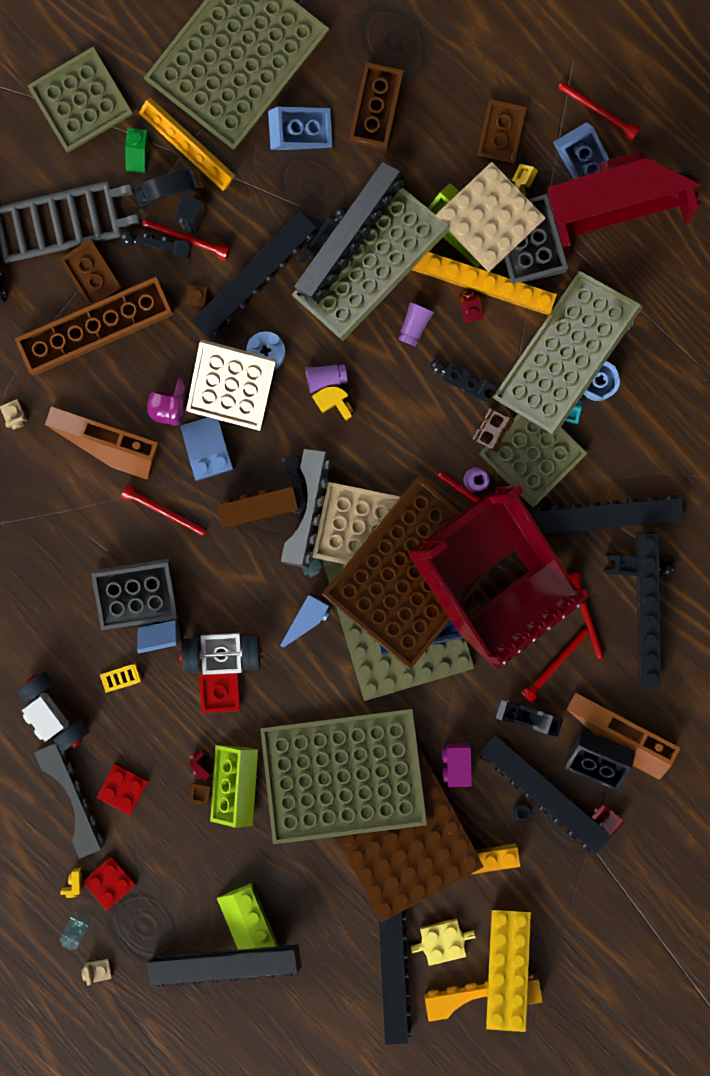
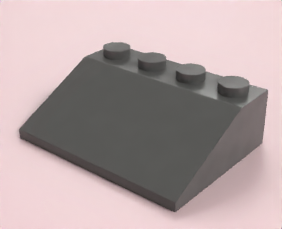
[504,194,568,284]
[91,559,178,630]

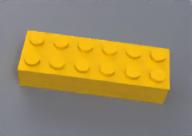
[486,910,531,1032]

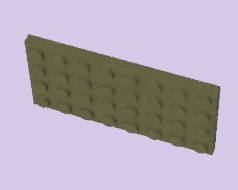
[292,188,450,341]
[493,271,643,436]

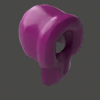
[147,378,187,426]

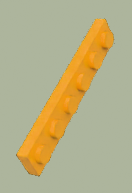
[139,97,236,191]

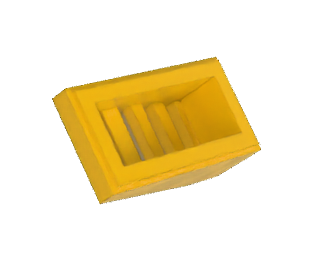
[100,663,142,693]

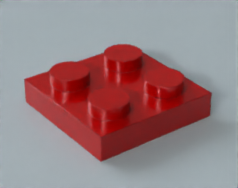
[199,673,240,713]
[96,763,149,815]
[82,856,137,910]

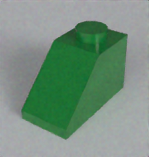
[125,128,149,173]

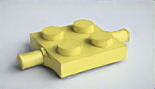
[410,918,475,966]

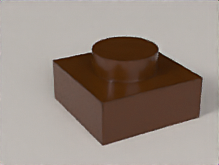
[186,285,208,307]
[189,783,211,806]

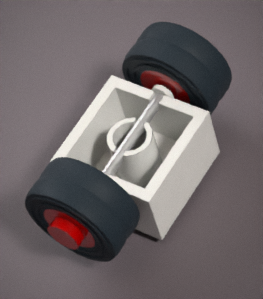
[179,633,263,675]
[18,671,90,752]

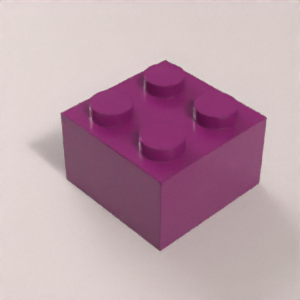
[442,743,472,787]

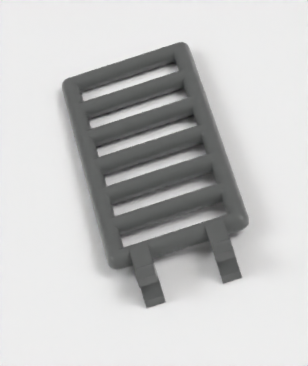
[0,181,140,263]

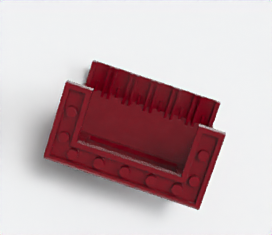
[548,151,701,258]
[408,485,589,670]

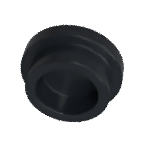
[513,802,532,822]

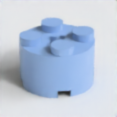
[246,332,286,370]
[583,361,620,401]

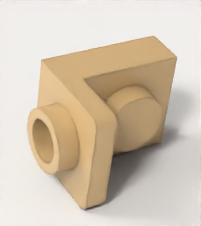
[0,399,27,430]
[82,959,112,986]

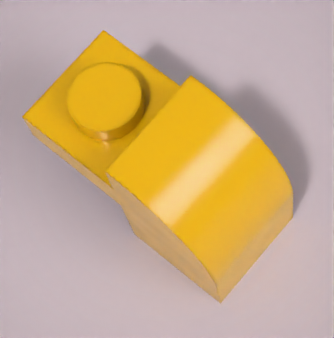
[312,387,353,421]

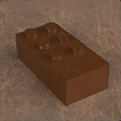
[349,62,404,150]
[217,487,299,528]

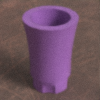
[398,302,434,346]
[306,365,347,393]
[464,467,490,494]

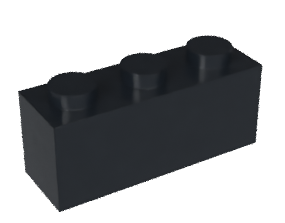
[175,194,207,233]

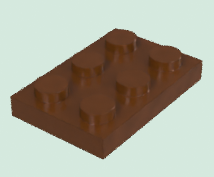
[476,99,527,165]
[59,238,123,306]

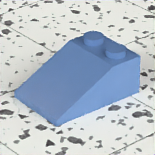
[268,107,332,150]
[553,122,609,179]
[180,417,234,481]
[280,594,331,648]
[137,619,182,653]

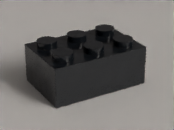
[564,729,636,791]

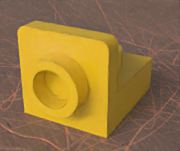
[61,868,83,898]

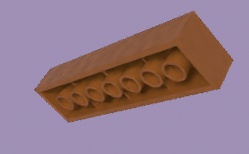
[15,277,174,376]

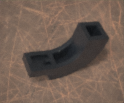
[133,169,204,208]
[496,700,564,737]

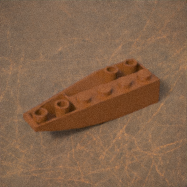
[45,407,160,480]
[567,692,681,780]

